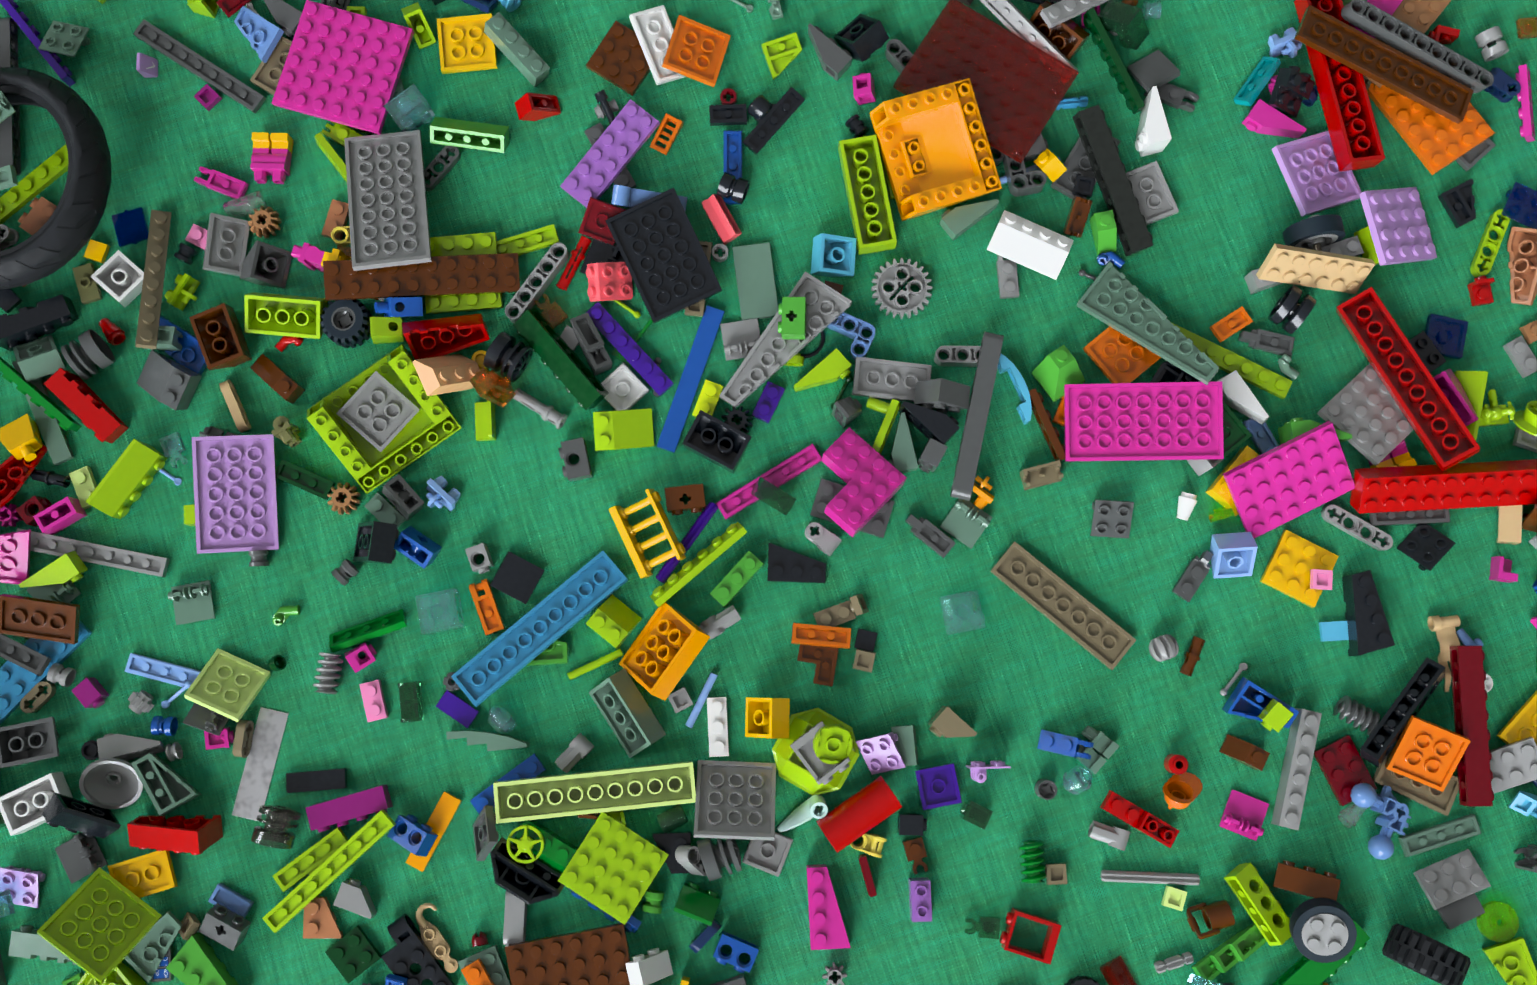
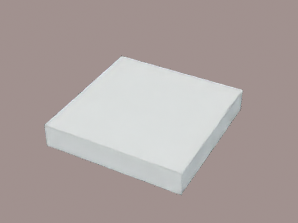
[601,363,649,410]

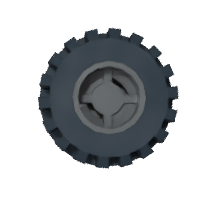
[320,299,373,348]

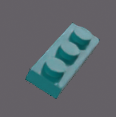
[1233,56,1281,106]

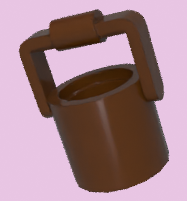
[1186,899,1235,939]

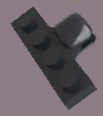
[742,87,805,155]

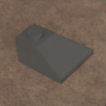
[240,241,292,289]

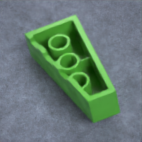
[166,932,239,985]

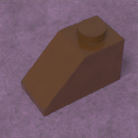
[1219,734,1270,771]

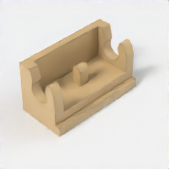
[1497,505,1522,545]

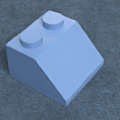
[1210,532,1258,579]

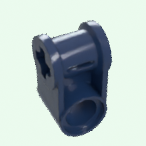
[1484,67,1521,103]

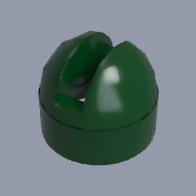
[268,655,286,671]

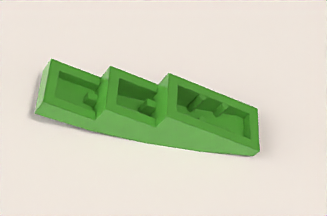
[1192,923,1267,985]

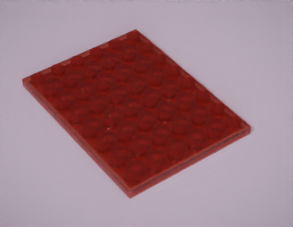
[893,0,1079,163]

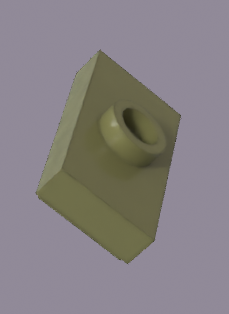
[72,263,103,305]

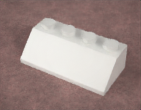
[987,210,1074,280]

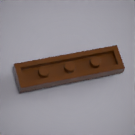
[1029,388,1065,462]

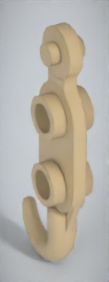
[416,903,459,973]

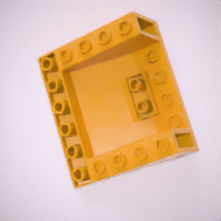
[869,78,1002,221]

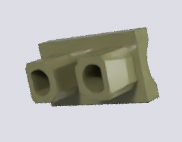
[271,416,302,448]

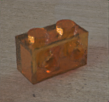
[470,368,516,407]

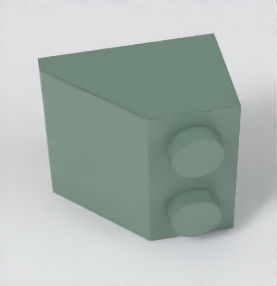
[13,335,66,382]

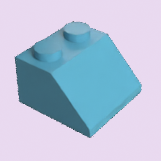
[811,233,857,277]

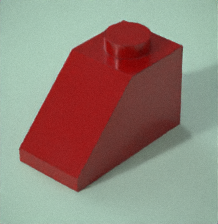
[515,92,561,121]

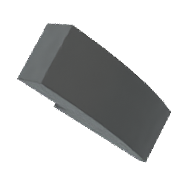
[570,312,612,376]

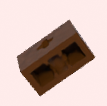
[665,483,706,516]

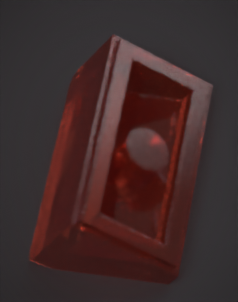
[1100,956,1137,985]

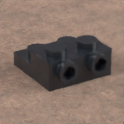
[1268,66,1314,118]

